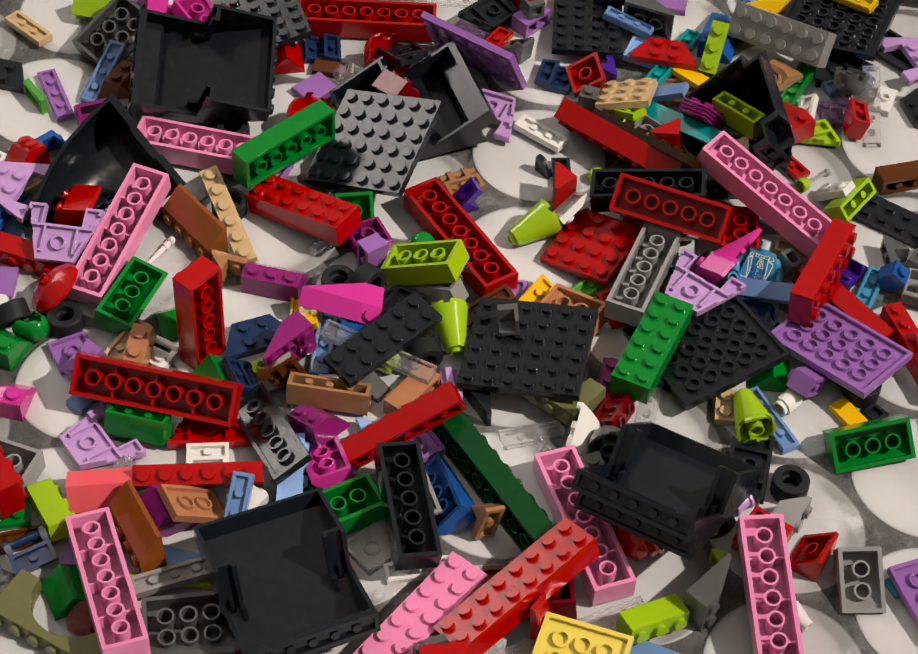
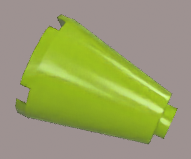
[507,199,562,247]
[431,298,468,356]
[733,388,777,442]

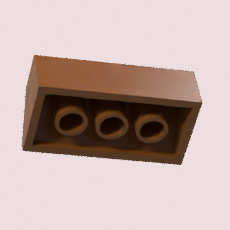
[163,184,228,261]
[109,480,167,573]

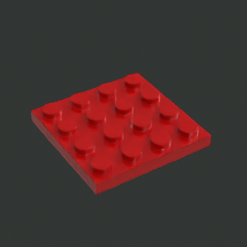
[540,208,642,287]

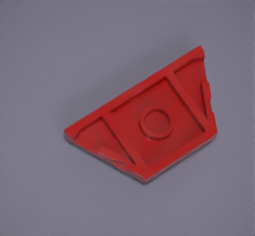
[629,37,697,71]
[167,418,249,449]

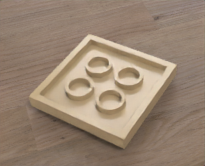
[595,78,658,110]

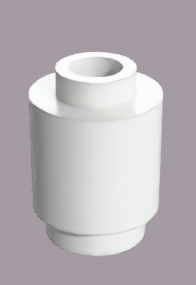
[772,388,803,416]

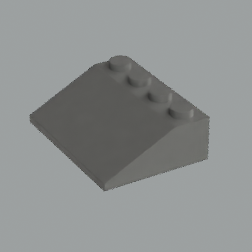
[72,0,141,65]
[141,591,235,654]

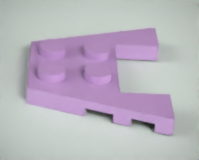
[880,37,918,86]
[482,88,516,143]
[0,161,50,224]
[29,201,105,265]
[664,248,747,317]
[59,401,146,470]

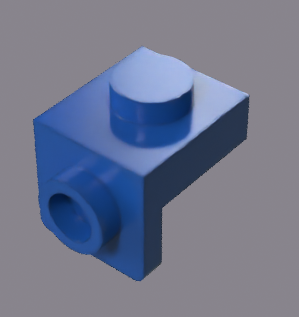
[36,130,65,152]

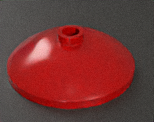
[32,263,78,314]

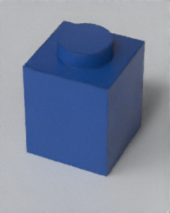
[876,260,910,293]

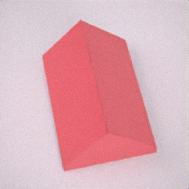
[65,467,132,514]

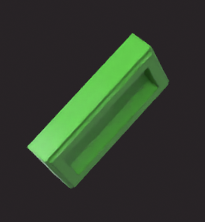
[23,78,48,114]

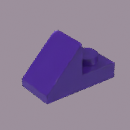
[601,55,617,83]
[453,177,483,213]
[839,258,869,291]

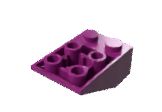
[263,310,318,382]

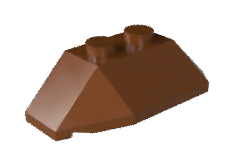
[98,59,132,100]

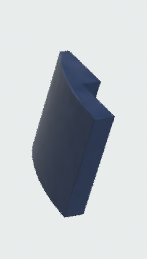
[303,33,341,64]
[534,59,572,95]

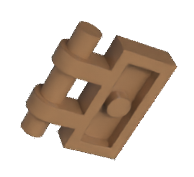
[438,167,485,196]

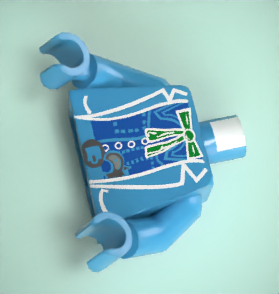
[724,239,784,283]

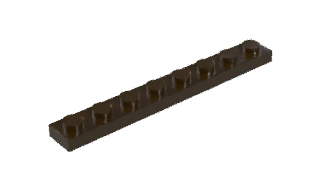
[592,108,701,168]

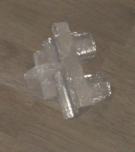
[333,57,363,83]

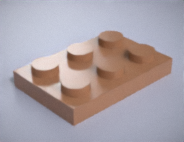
[157,484,225,523]

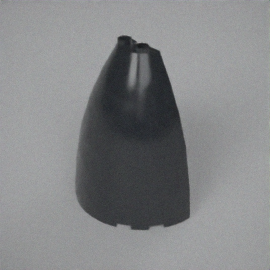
[28,93,186,227]

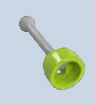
[794,169,831,193]

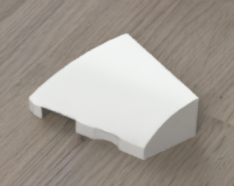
[565,401,601,455]

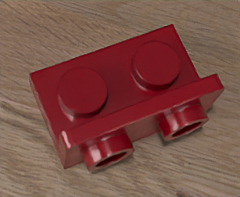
[594,392,636,429]

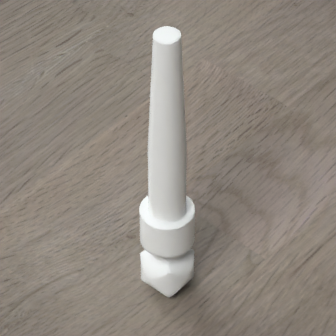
[147,236,176,264]

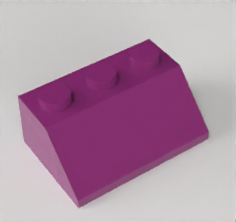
[240,262,309,302]

